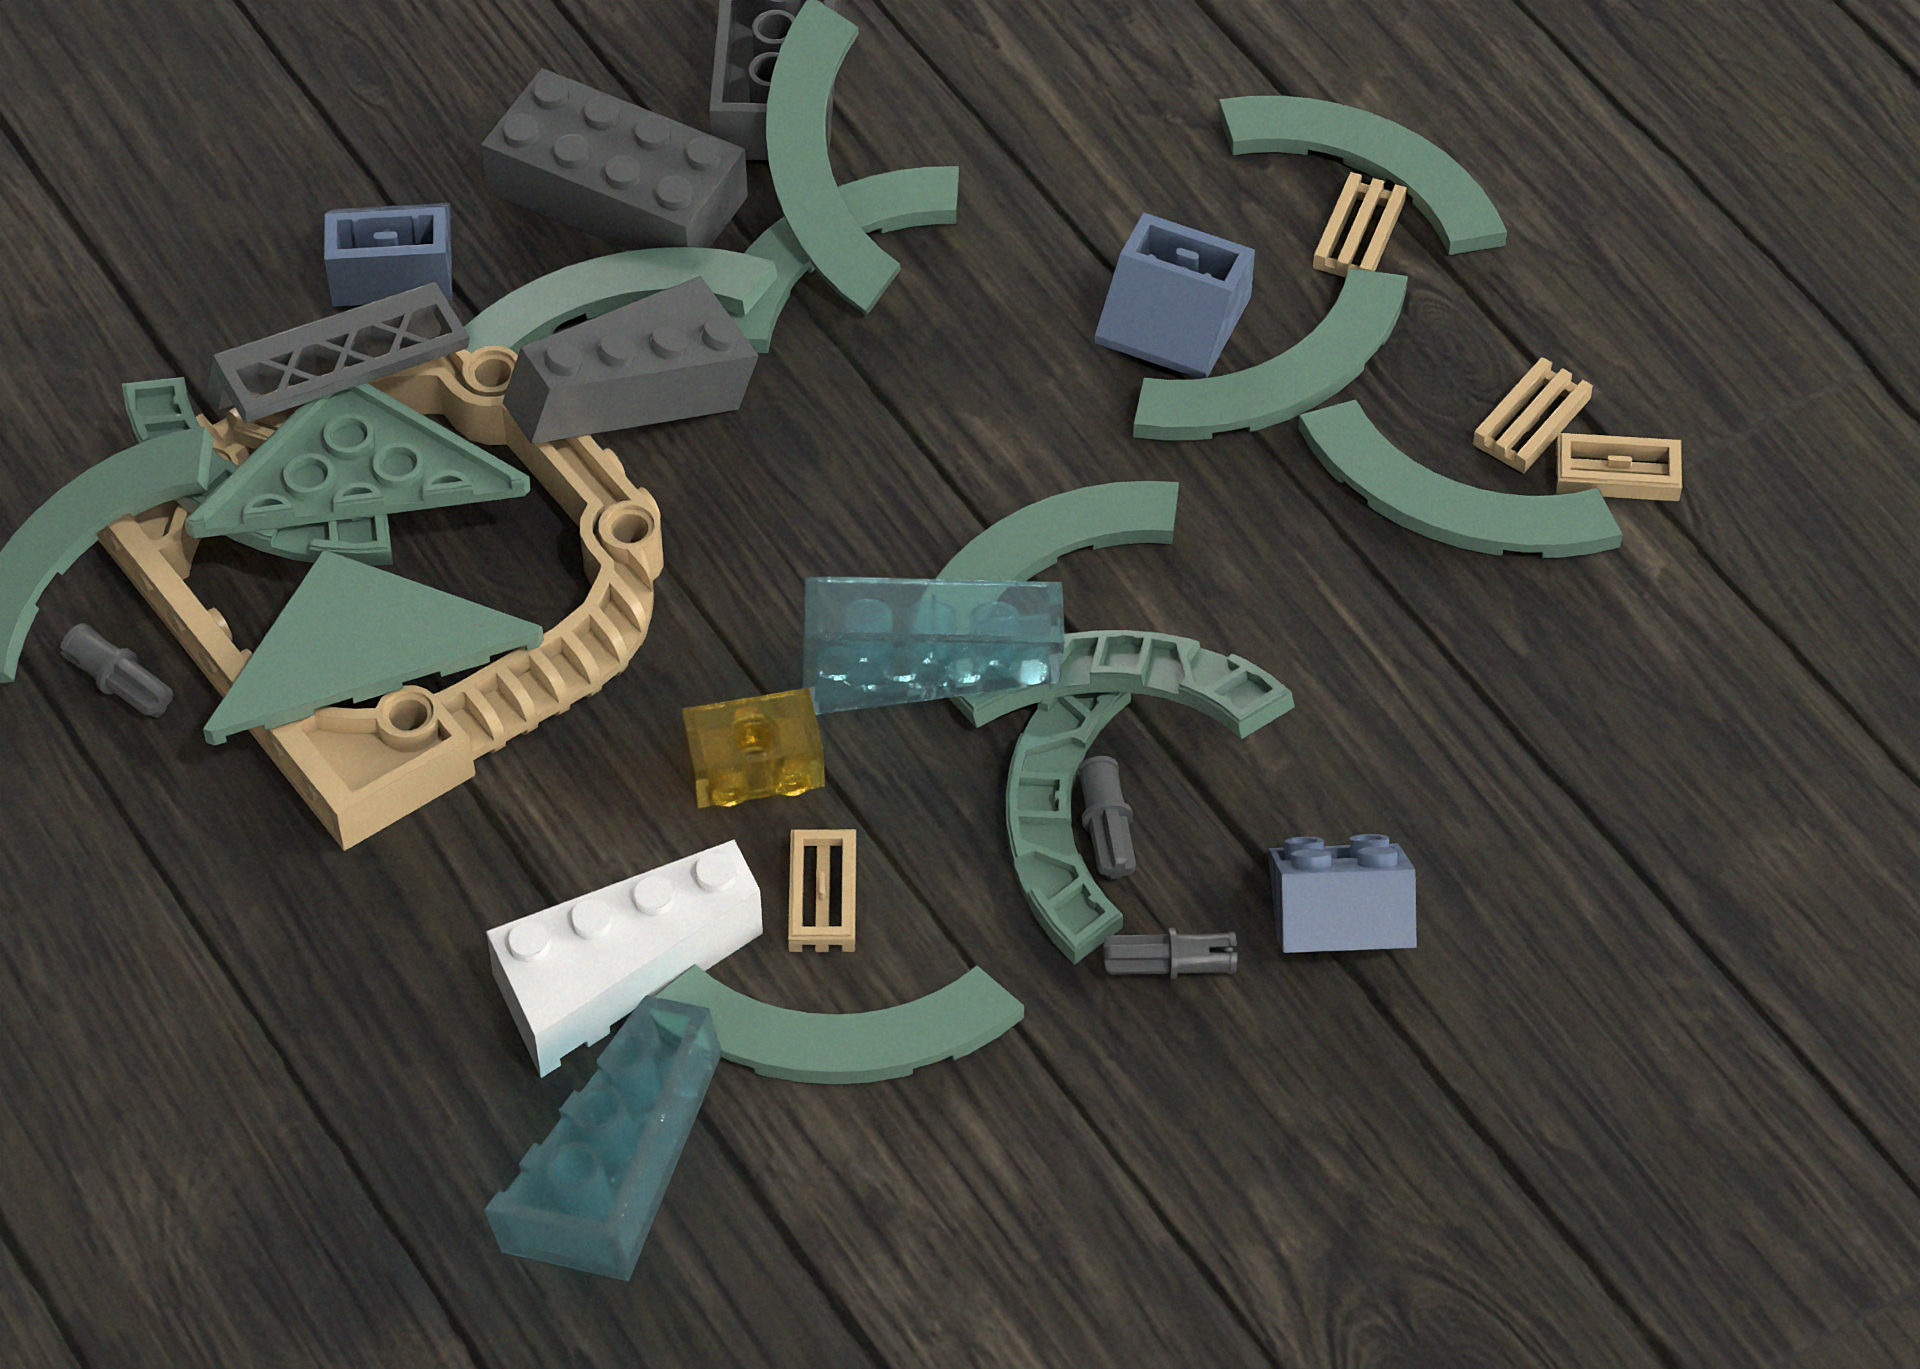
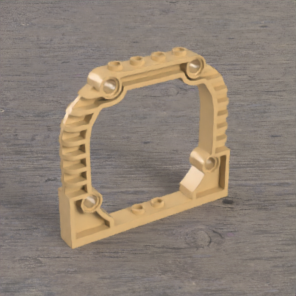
[96,346,663,851]

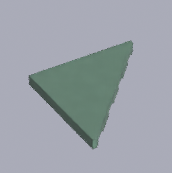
[185,383,530,539]
[203,550,544,746]

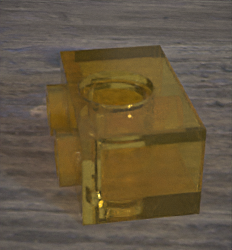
[682,688,825,808]

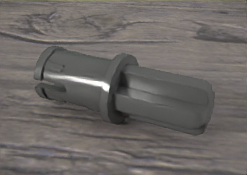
[60,623,173,718]
[1077,756,1136,881]
[1103,928,1237,980]

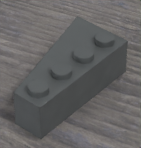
[502,276,759,444]

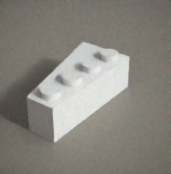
[486,840,763,1078]

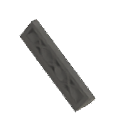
[207,282,470,423]

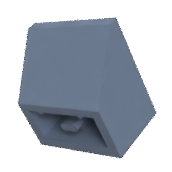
[324,203,452,307]
[1095,212,1255,379]
[1269,834,1417,953]

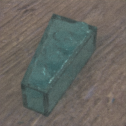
[801,577,1065,717]
[484,995,722,1281]

